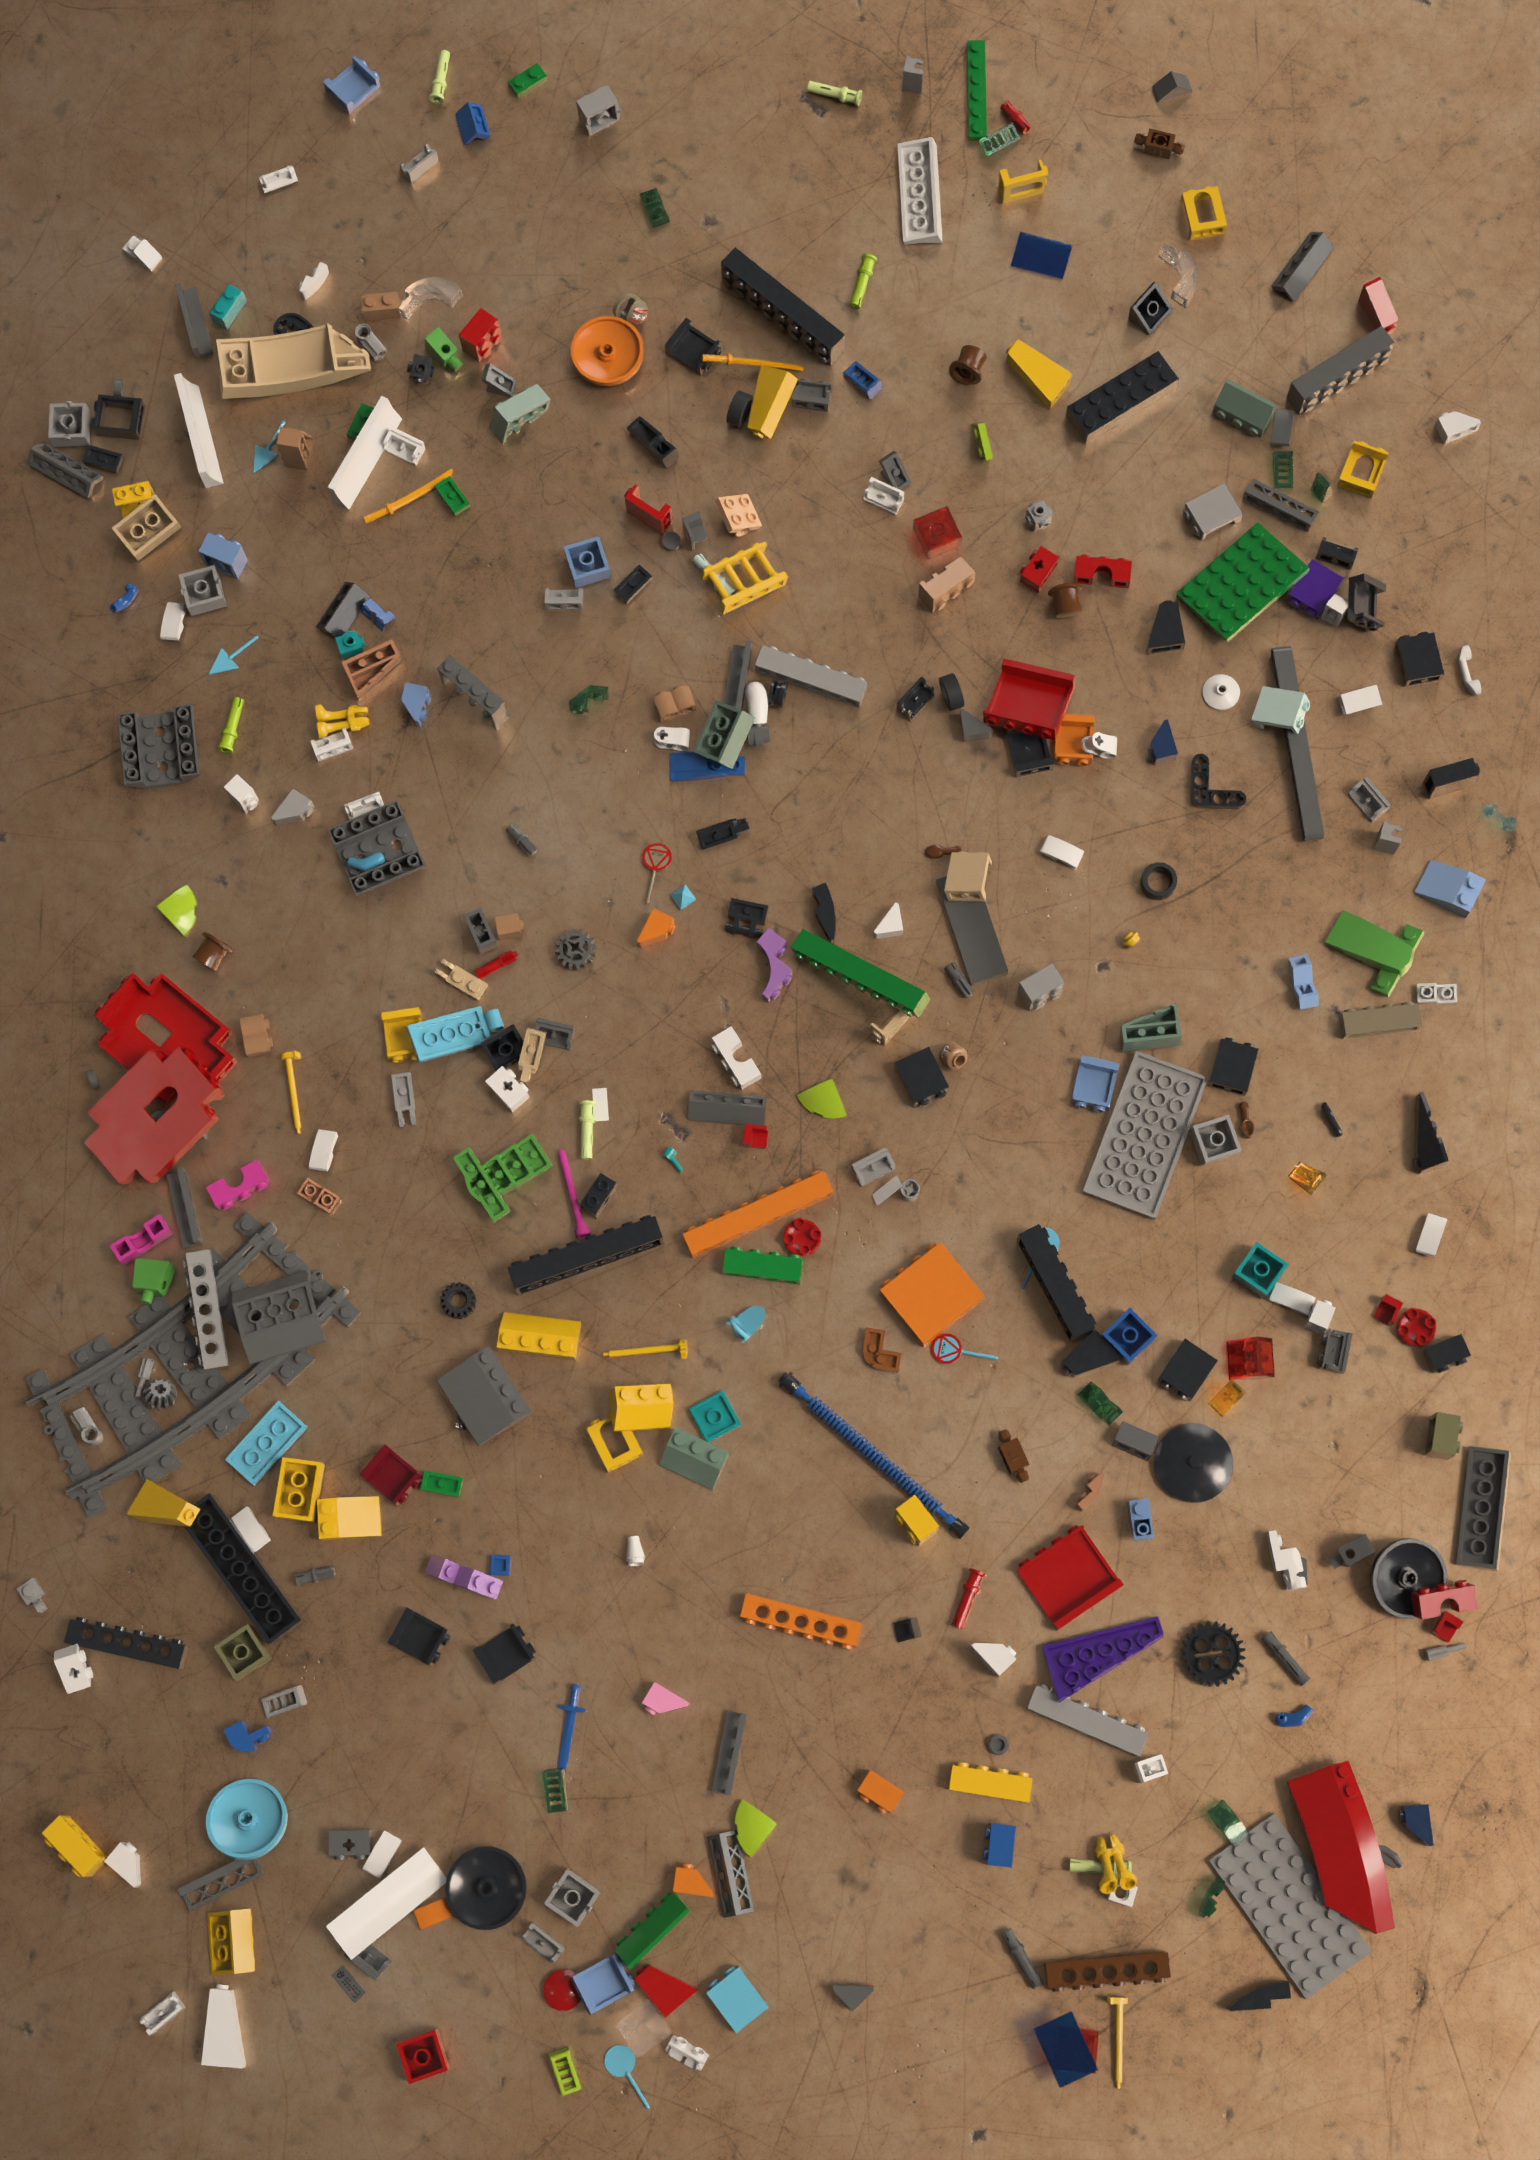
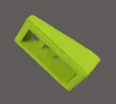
[549,2047,582,2096]

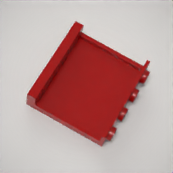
[983,658,1076,740]
[1017,1525,1124,1631]

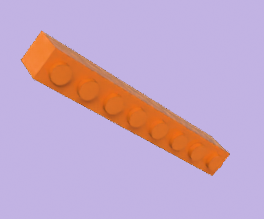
[683,1171,834,1258]

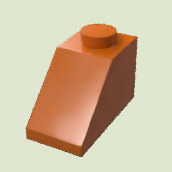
[637,908,676,948]
[673,1863,714,1897]

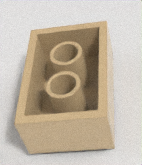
[112,494,181,561]

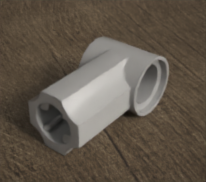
[355,324,387,360]
[70,1407,103,1446]

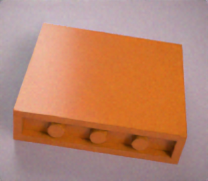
[880,1242,985,1347]

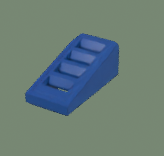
[843,361,883,399]

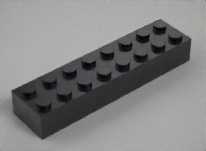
[721,247,845,366]
[507,1215,665,1296]
[184,1493,305,1646]

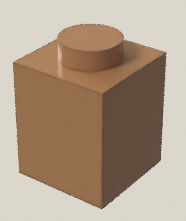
[495,913,524,940]

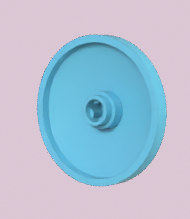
[206,1779,288,1860]

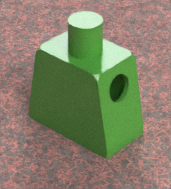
[425,327,463,371]
[132,1258,177,1305]

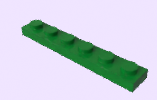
[967,40,987,141]

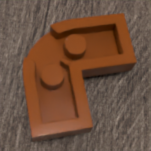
[863,1327,902,1373]

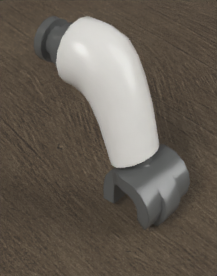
[745,682,770,747]

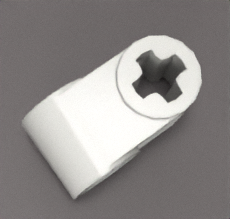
[654,727,690,751]
[1081,732,1117,759]

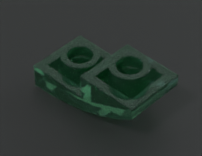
[640,188,670,228]
[1207,1799,1250,1847]
[1199,1876,1225,1918]

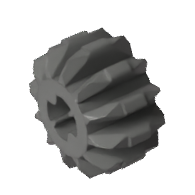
[143,1378,177,1412]

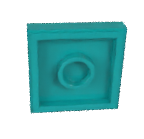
[689,1390,741,1443]

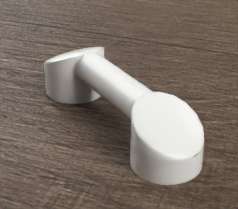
[1458,645,1481,695]

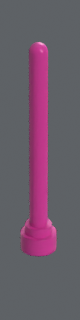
[558,1149,591,1239]

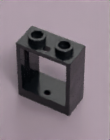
[91,394,145,440]

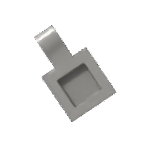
[17,1578,48,1614]

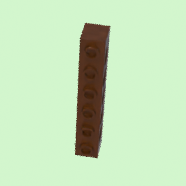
[1044,1952,1171,1992]

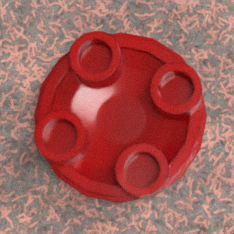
[783,1218,821,1256]
[1397,1308,1437,1347]
[543,1969,581,2011]

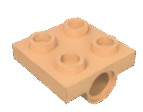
[715,494,762,537]

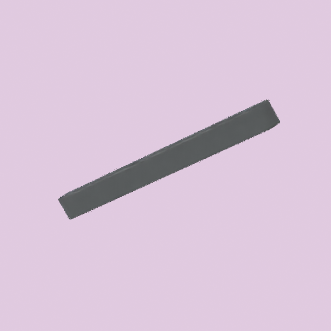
[1271,646,1324,842]

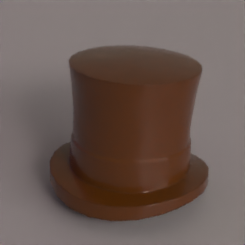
[949,345,987,385]
[1048,583,1083,618]
[192,932,233,971]

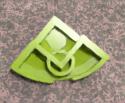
[157,885,197,937]
[797,1079,847,1119]
[734,1799,777,1857]

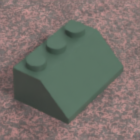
[1212,379,1276,438]
[693,700,755,769]
[659,1427,729,1490]

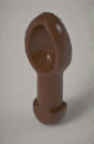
[925,845,962,859]
[1239,1102,1255,1139]

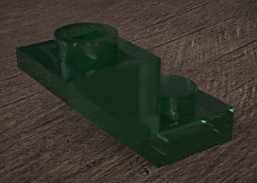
[569,685,609,714]
[1077,1381,1123,1425]

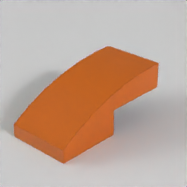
[413,1898,455,1930]

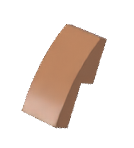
[297,1177,340,1214]
[1076,1472,1105,1511]

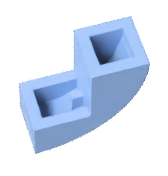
[1288,954,1319,1010]

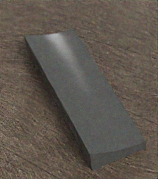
[936,876,1008,986]
[1456,1446,1511,1571]

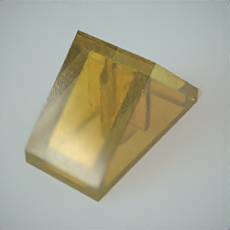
[1288,1162,1327,1195]
[1208,1379,1246,1417]

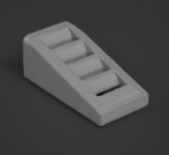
[261,1685,307,1718]

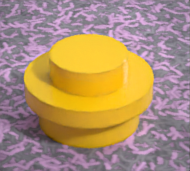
[1123,931,1140,949]

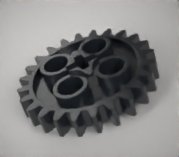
[1180,1621,1246,1687]

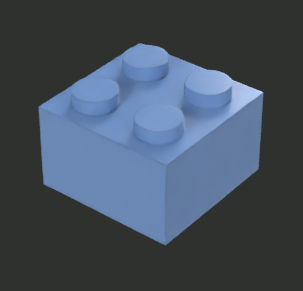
[198,532,248,579]
[564,536,611,588]

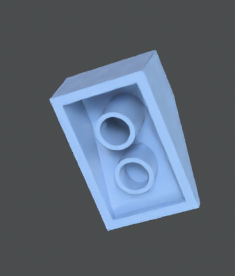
[1414,860,1486,918]

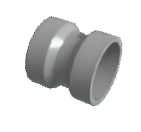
[900,1179,920,1202]

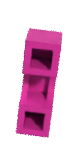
[206,1159,271,1210]
[110,1214,174,1266]

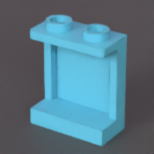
[707,1966,769,2033]

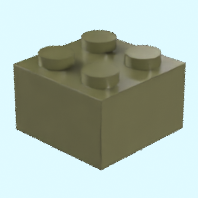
[1425,1412,1463,1460]
[214,1624,272,1681]

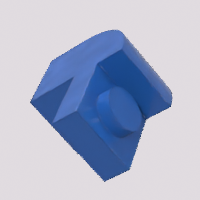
[224,1721,273,1752]

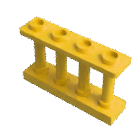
[700,542,788,615]

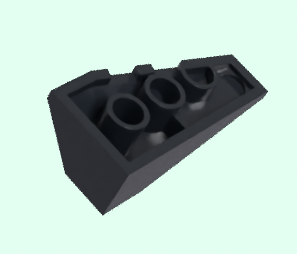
[1413,1092,1449,1174]

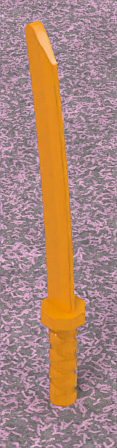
[702,353,803,371]
[363,469,453,524]

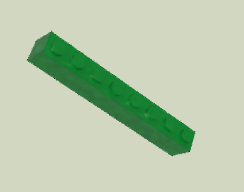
[791,929,931,1018]

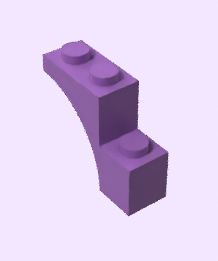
[757,928,793,1003]
[425,1555,503,1600]

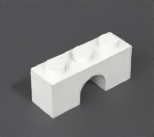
[711,1026,762,1090]

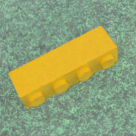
[948,1762,1033,1803]

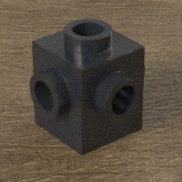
[407,354,434,384]

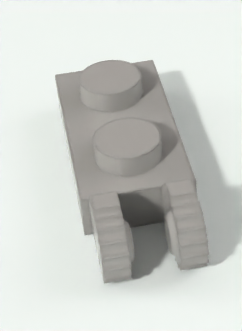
[391,1072,416,1127]

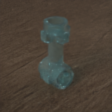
[1483,803,1517,832]

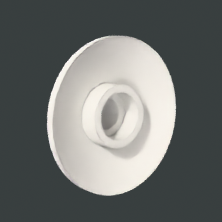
[1202,674,1240,710]

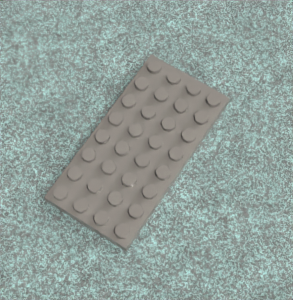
[1083,1051,1209,1220]
[1208,1813,1372,1999]

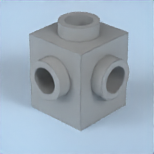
[1025,500,1053,532]

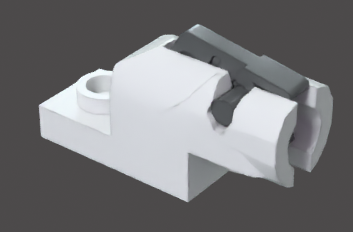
[1266,1530,1308,1591]

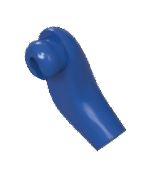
[110,583,139,613]
[1275,1704,1314,1727]

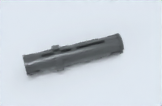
[1262,1631,1311,1687]
[1001,1928,1044,1989]

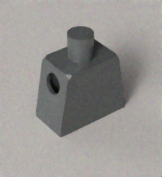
[1329,1534,1376,1569]

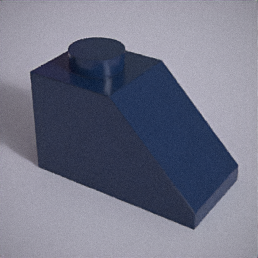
[1148,719,1178,765]
[1398,1804,1434,1846]

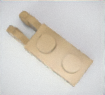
[434,959,488,1001]

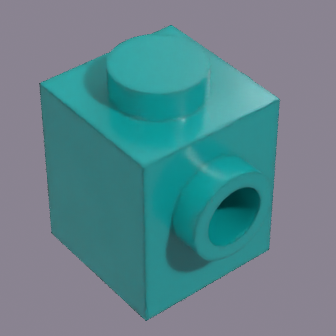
[335,631,366,661]

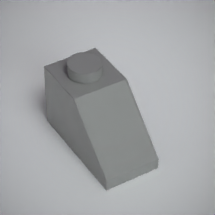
[271,789,314,826]

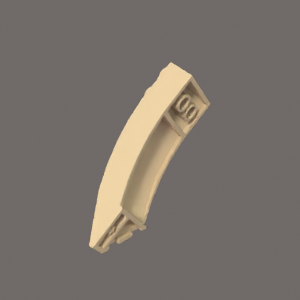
[216,323,371,399]

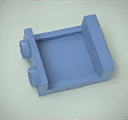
[323,55,381,114]
[1071,1055,1119,1113]
[570,1953,635,2015]

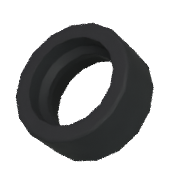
[726,390,753,428]
[939,673,965,711]
[1140,862,1177,900]

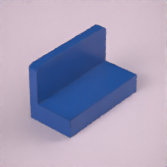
[455,102,491,144]

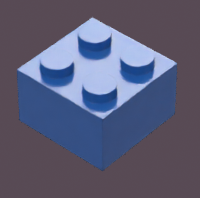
[1102,1308,1158,1365]
[982,1823,1016,1868]

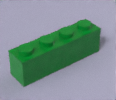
[723,1247,803,1285]

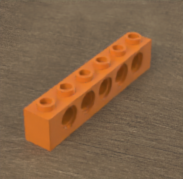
[740,1593,862,1650]

